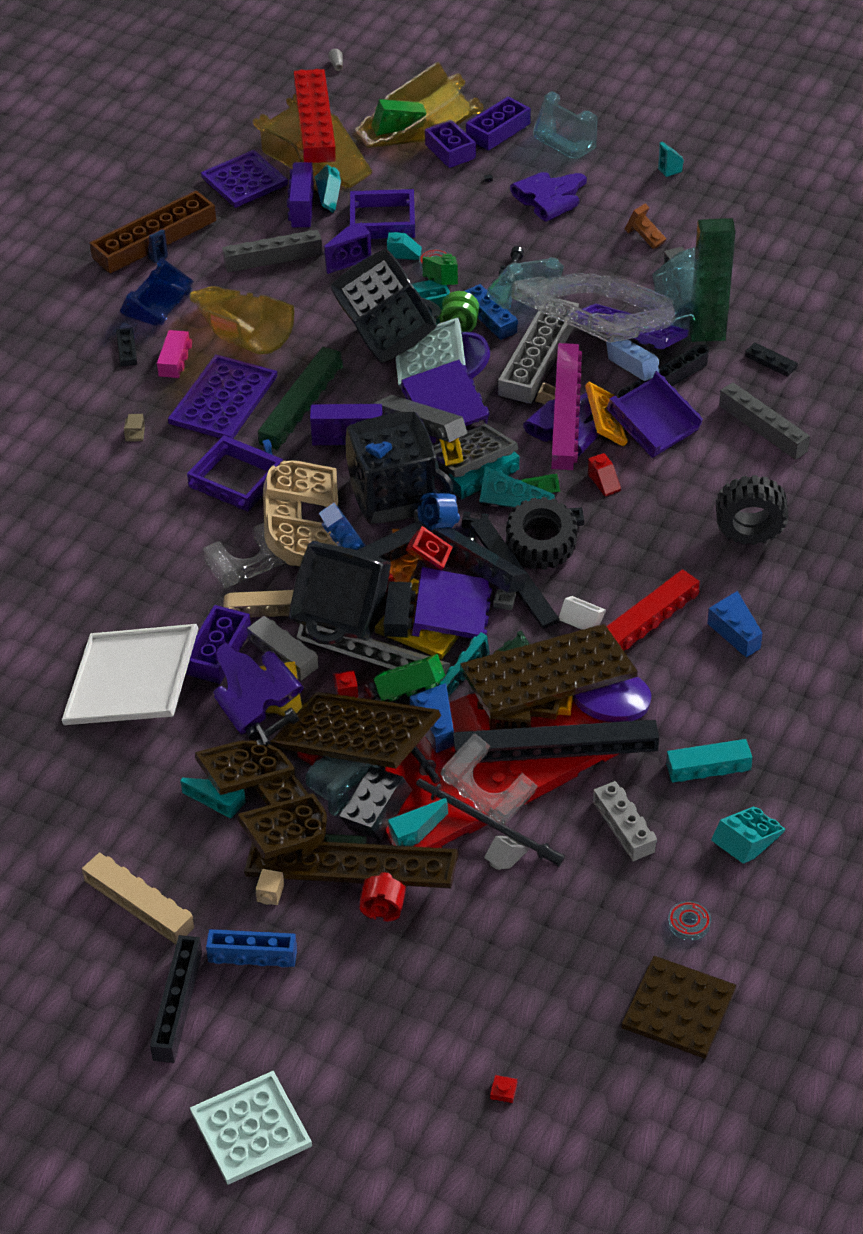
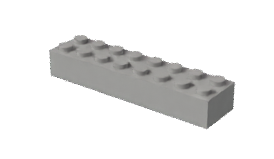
[498,296,579,404]

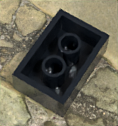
[339,766,412,840]

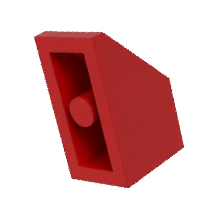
[588,453,621,497]
[333,670,358,698]

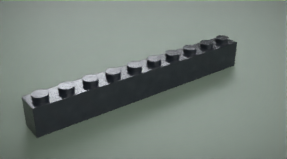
[453,720,659,764]

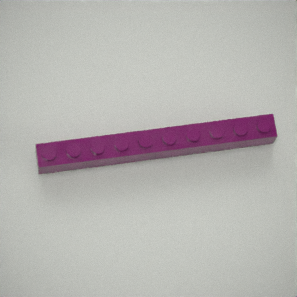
[551,343,582,470]

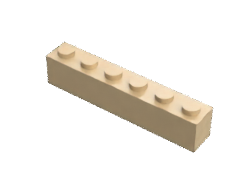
[82,852,194,944]

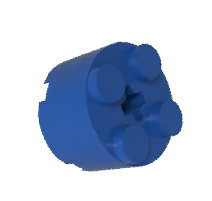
[418,493,460,530]

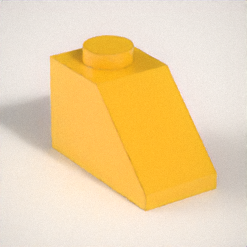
[439,438,464,466]

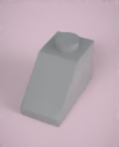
[484,836,530,870]

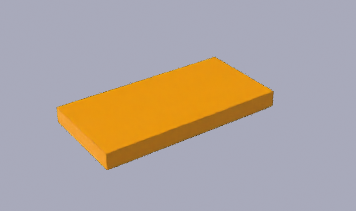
[585,382,627,447]

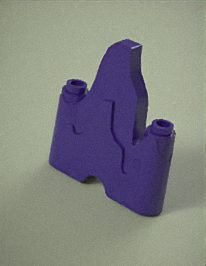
[510,172,587,222]
[523,393,600,456]
[214,642,304,734]

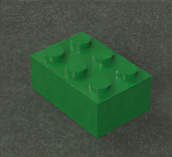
[374,654,445,702]

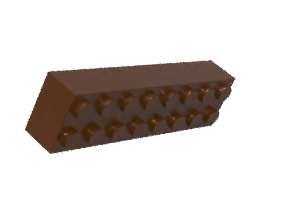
[89,191,217,273]

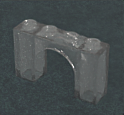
[203,523,286,588]
[440,733,538,825]

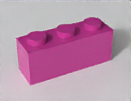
[157,330,192,378]

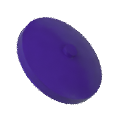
[461,332,490,379]
[573,677,651,722]

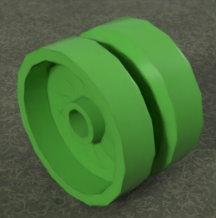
[440,291,479,332]

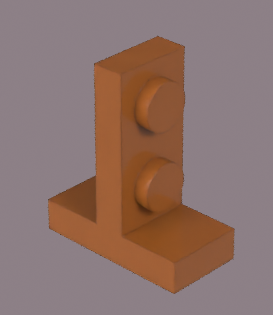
[624,203,666,249]

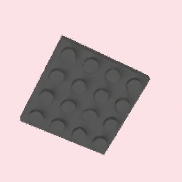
[433,423,519,477]

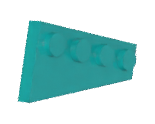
[479,466,555,508]
[436,632,490,697]

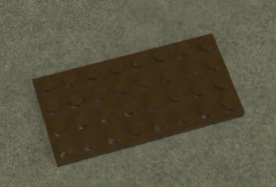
[460,624,638,719]
[271,692,441,769]

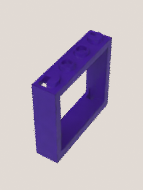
[350,189,415,239]
[187,435,283,511]

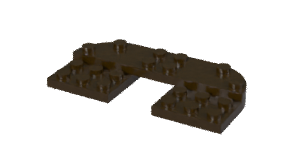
[195,741,327,859]

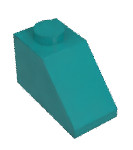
[658,142,684,177]
[387,232,422,260]

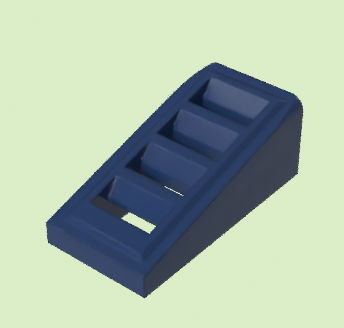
[148,229,168,263]

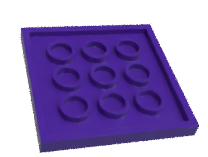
[201,150,288,208]

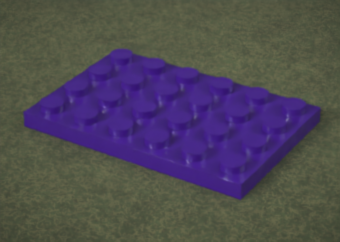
[570,303,689,349]
[168,354,278,439]

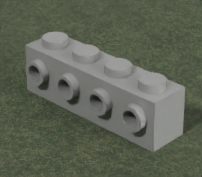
[593,781,657,861]

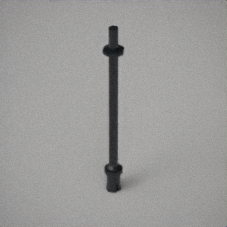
[364,683,440,784]
[416,778,566,867]

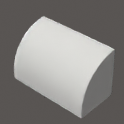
[559,596,606,630]

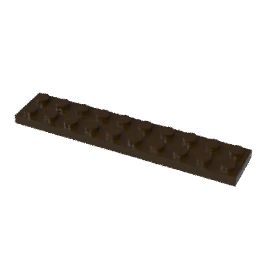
[244,842,458,889]

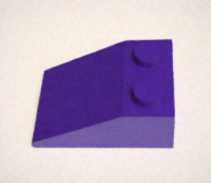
[324,222,371,274]

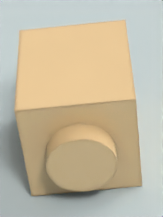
[256,869,284,905]

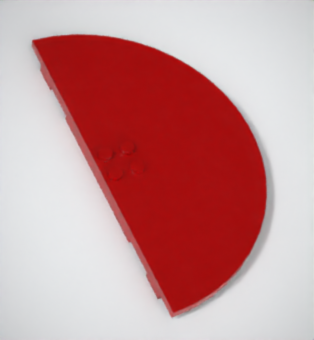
[385,693,618,848]

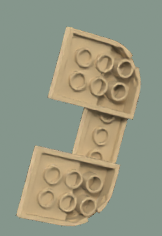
[263,461,339,567]

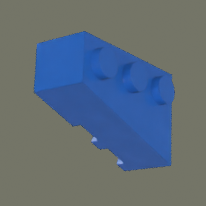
[707,591,762,657]
[410,683,454,753]

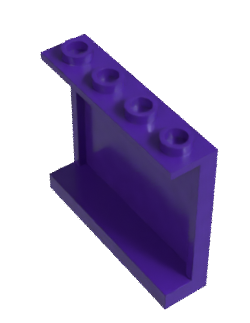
[401,359,490,444]
[606,371,703,458]
[411,567,492,639]

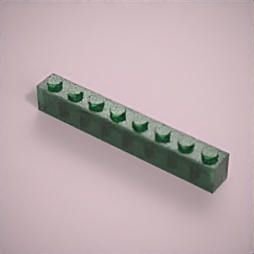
[257,346,343,450]

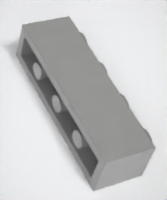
[247,616,318,681]

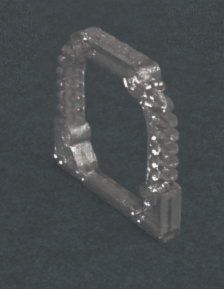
[511,273,675,343]

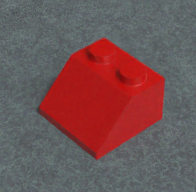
[406,526,453,570]

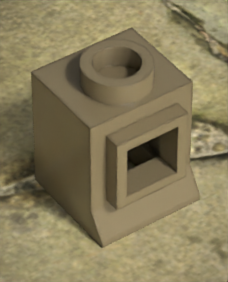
[124,414,145,441]

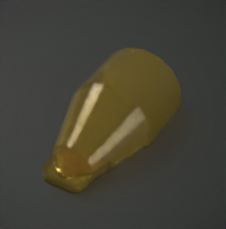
[190,287,295,355]

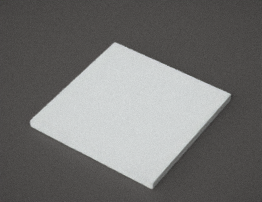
[62,624,199,725]

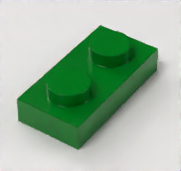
[521,474,560,493]

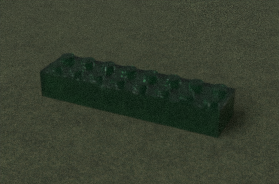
[689,218,736,342]

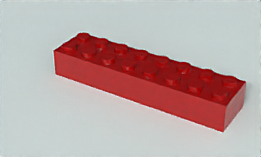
[294,69,336,163]

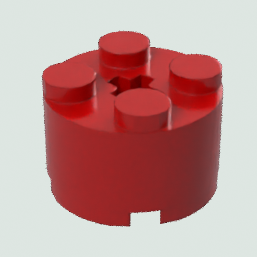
[359,872,406,922]

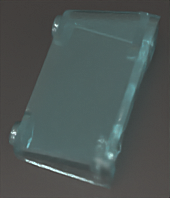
[533,91,597,159]
[486,257,564,309]

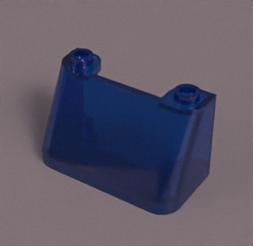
[119,258,194,327]

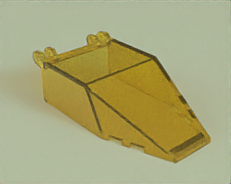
[355,62,484,148]
[253,94,372,188]

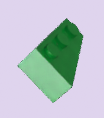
[371,99,427,136]
[422,253,458,285]

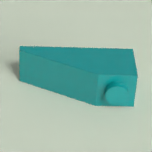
[315,164,341,213]
[180,778,246,818]
[388,798,448,847]

